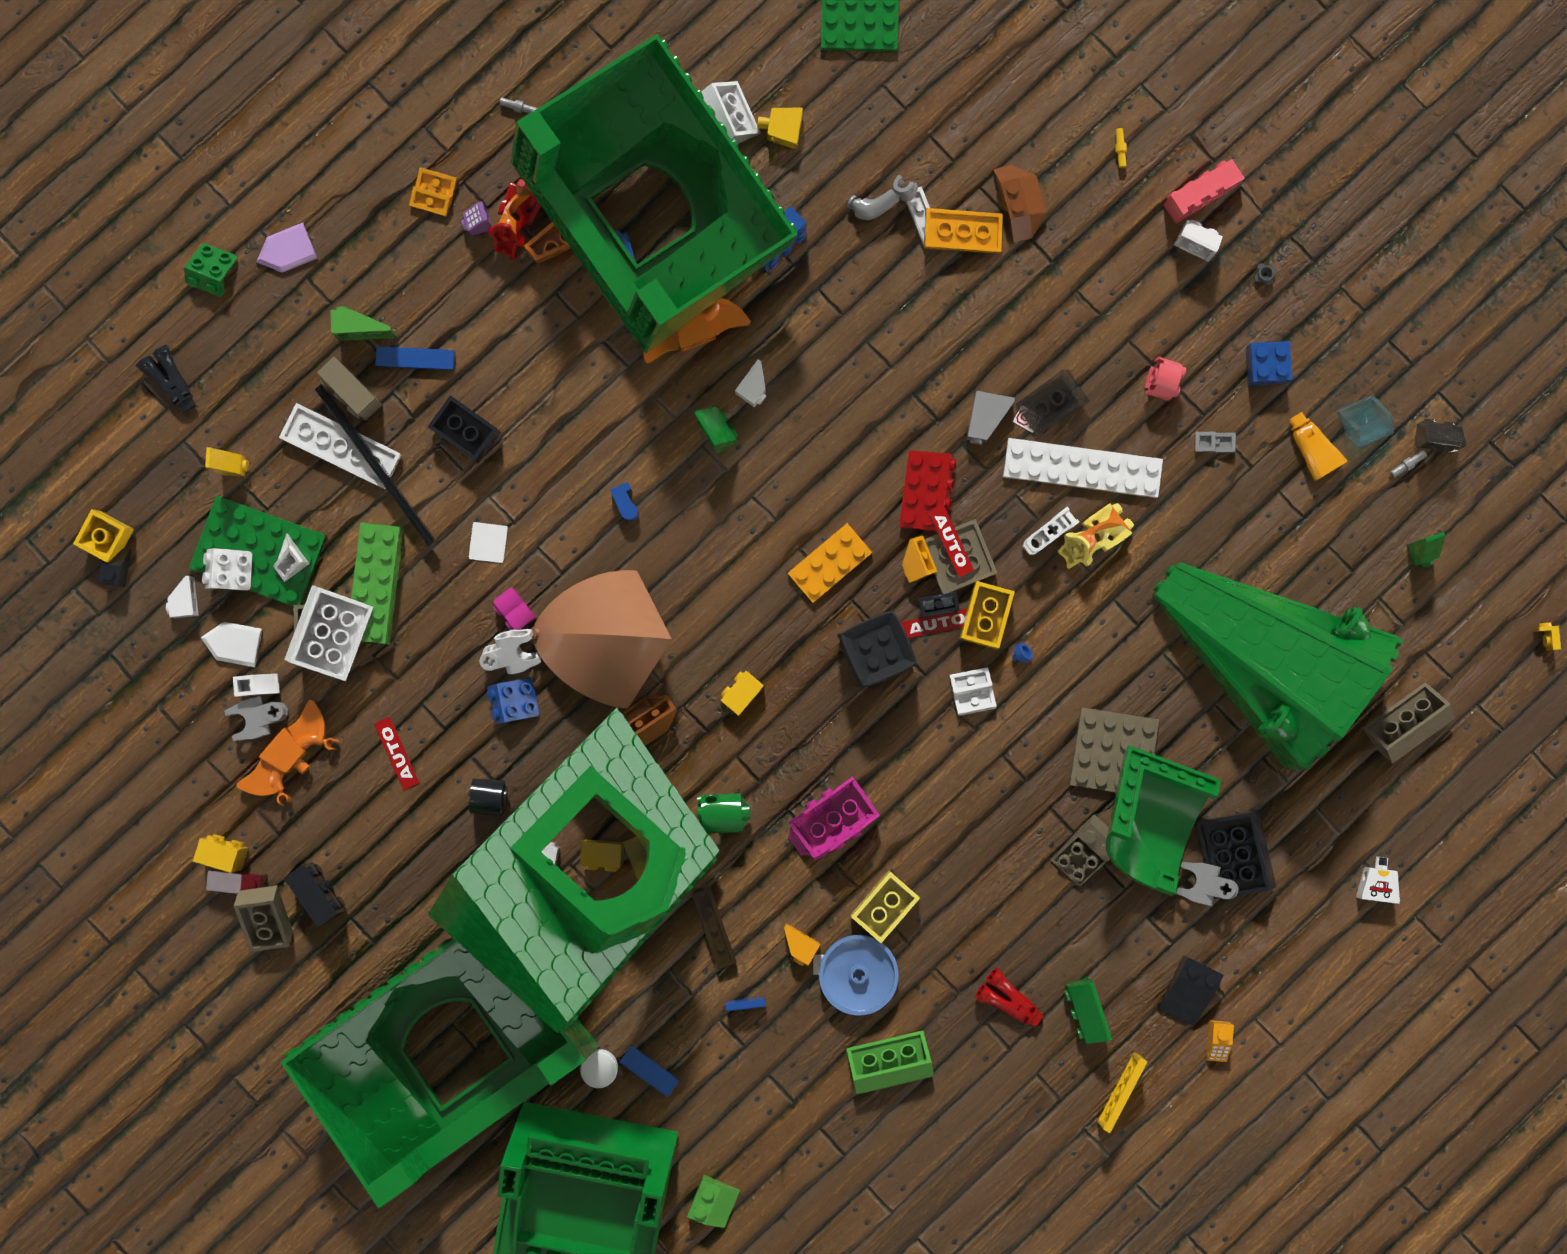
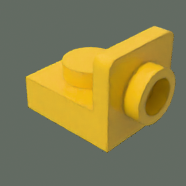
[1533,623,1561,651]

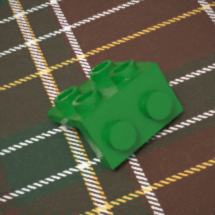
[184,243,237,297]

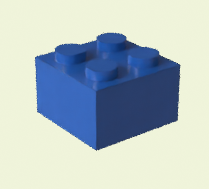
[1246,341,1292,386]

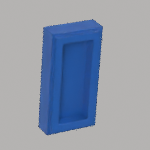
[726,997,766,1011]

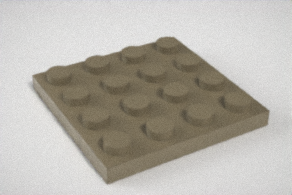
[1069,707,1159,792]

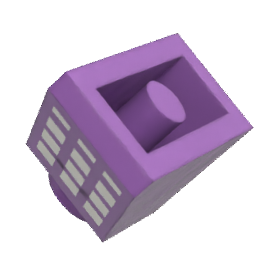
[461,201,492,236]

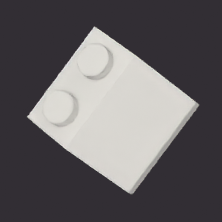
[1174,220,1223,262]

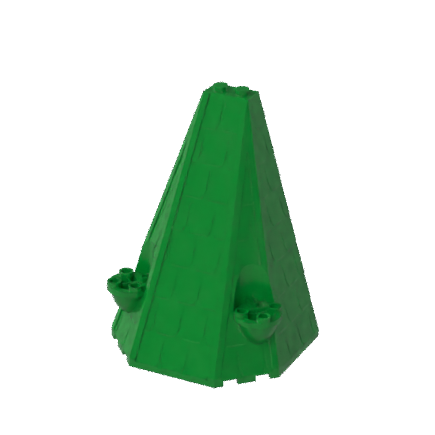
[1152,562,1403,770]

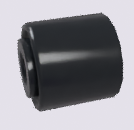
[469,778,508,816]

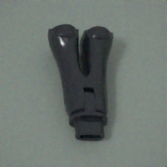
[135,344,196,414]

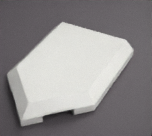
[201,622,263,667]

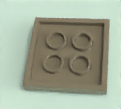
[925,519,997,594]

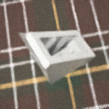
[273,533,310,582]

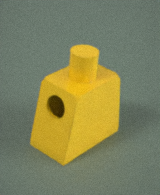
[757,107,803,149]

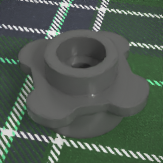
[1254,264,1276,285]

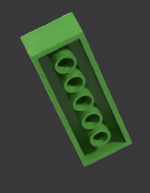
[351,522,404,645]

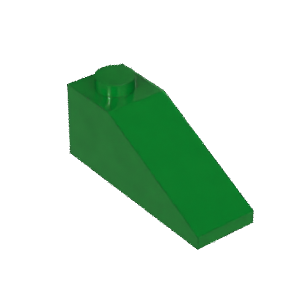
[1407,532,1445,568]

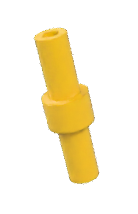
[1115,128,1127,168]

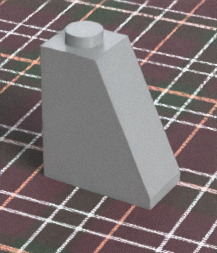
[966,391,1015,445]

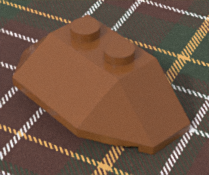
[993,165,1047,244]
[622,695,677,746]

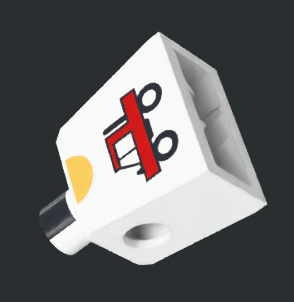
[1356,856,1400,904]

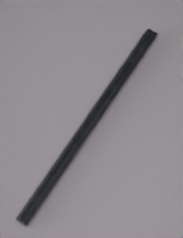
[315,384,437,547]

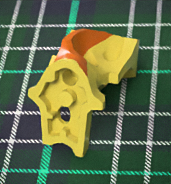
[1058,503,1134,569]

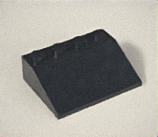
[1196,809,1276,899]

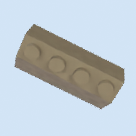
[1363,682,1455,764]

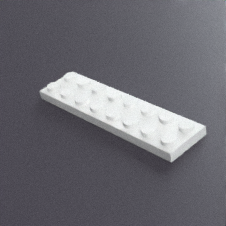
[1003,438,1163,498]

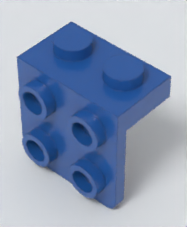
[487,678,539,725]

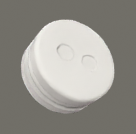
[580,1049,618,1088]

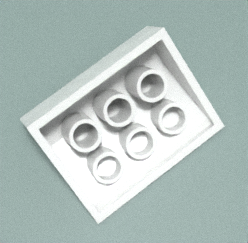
[284,585,373,681]

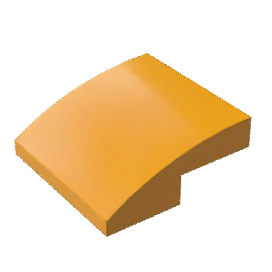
[409,167,458,216]

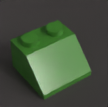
[687,1174,740,1228]

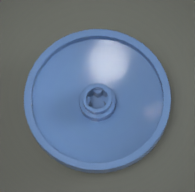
[819,934,899,1015]

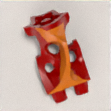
[488,179,544,260]

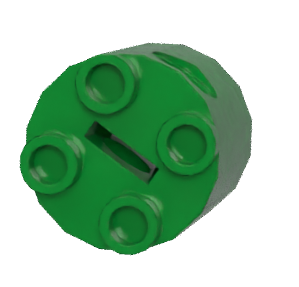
[697,793,750,834]

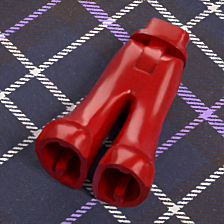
[975,968,1043,1028]

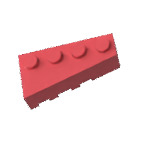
[1164,159,1245,224]

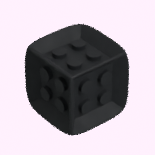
[837,609,918,690]

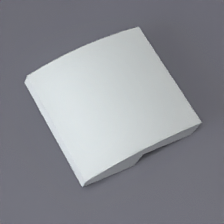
[950,667,997,716]

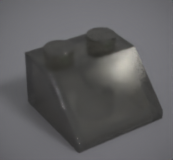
[1414,419,1466,453]

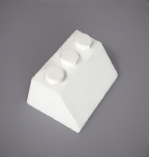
[701,81,761,144]

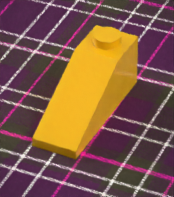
[205,447,249,477]

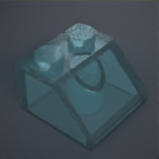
[1338,395,1394,448]

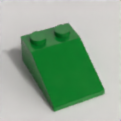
[694,407,738,454]

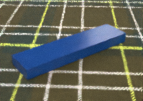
[375,346,455,371]

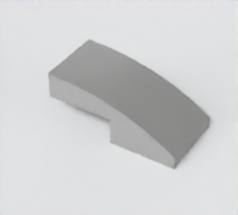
[1195,432,1236,453]

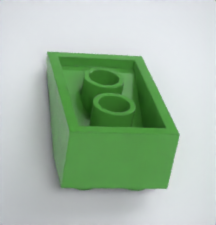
[331,306,398,341]

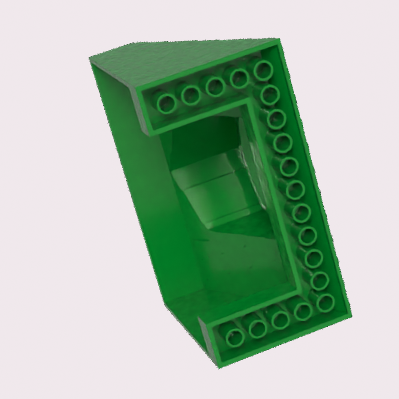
[510,34,798,354]
[428,708,719,1033]
[280,937,599,1208]

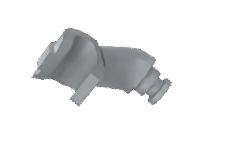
[847,174,918,220]

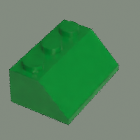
[1064,977,1112,1044]

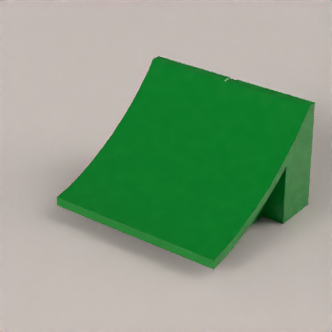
[493,1102,678,1254]

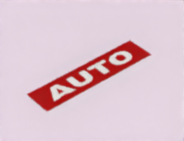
[928,504,974,577]
[901,609,967,638]
[374,717,419,790]

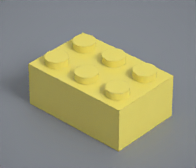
[850,871,920,943]

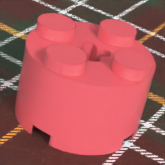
[1145,357,1186,401]

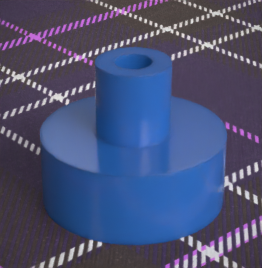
[1012,642,1033,663]

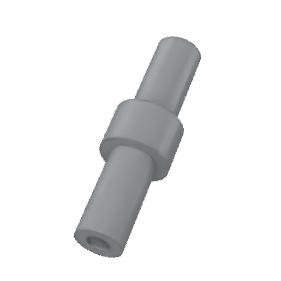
[499,97,537,113]
[1390,450,1427,478]

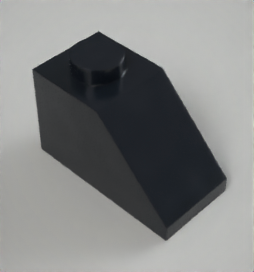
[98,548,131,587]

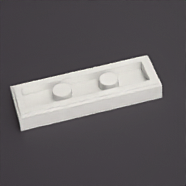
[906,187,930,246]

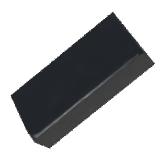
[918,591,960,618]

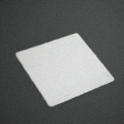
[469,522,508,563]

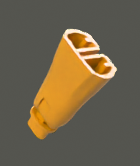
[1289,412,1348,481]

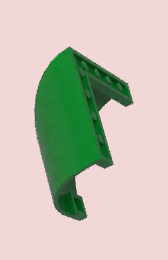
[1105,745,1221,896]

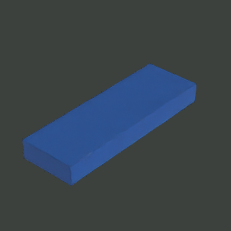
[620,1045,679,1097]

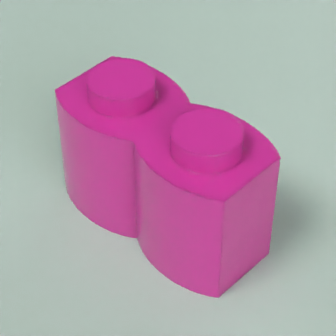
[493,587,537,630]

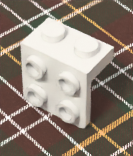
[202,548,252,590]

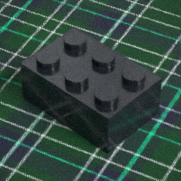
[427,395,501,464]
[284,862,346,928]

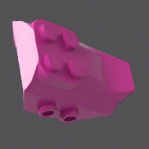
[788,777,880,861]

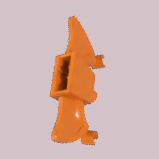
[644,298,750,364]
[236,700,339,806]

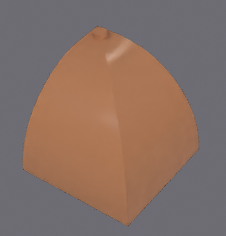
[531,570,672,709]

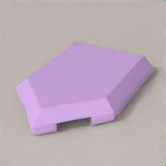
[256,223,318,273]

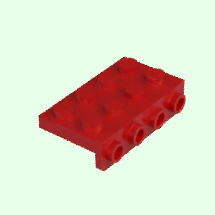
[899,450,957,532]

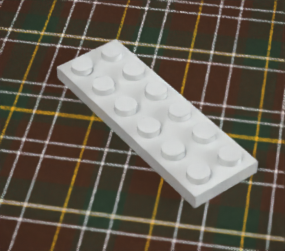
[279,403,402,489]

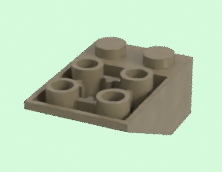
[1051,814,1110,887]

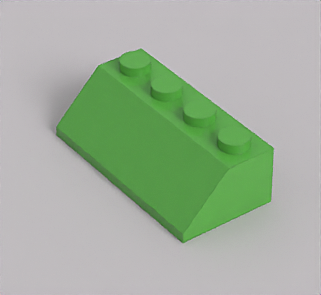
[846,1030,934,1094]

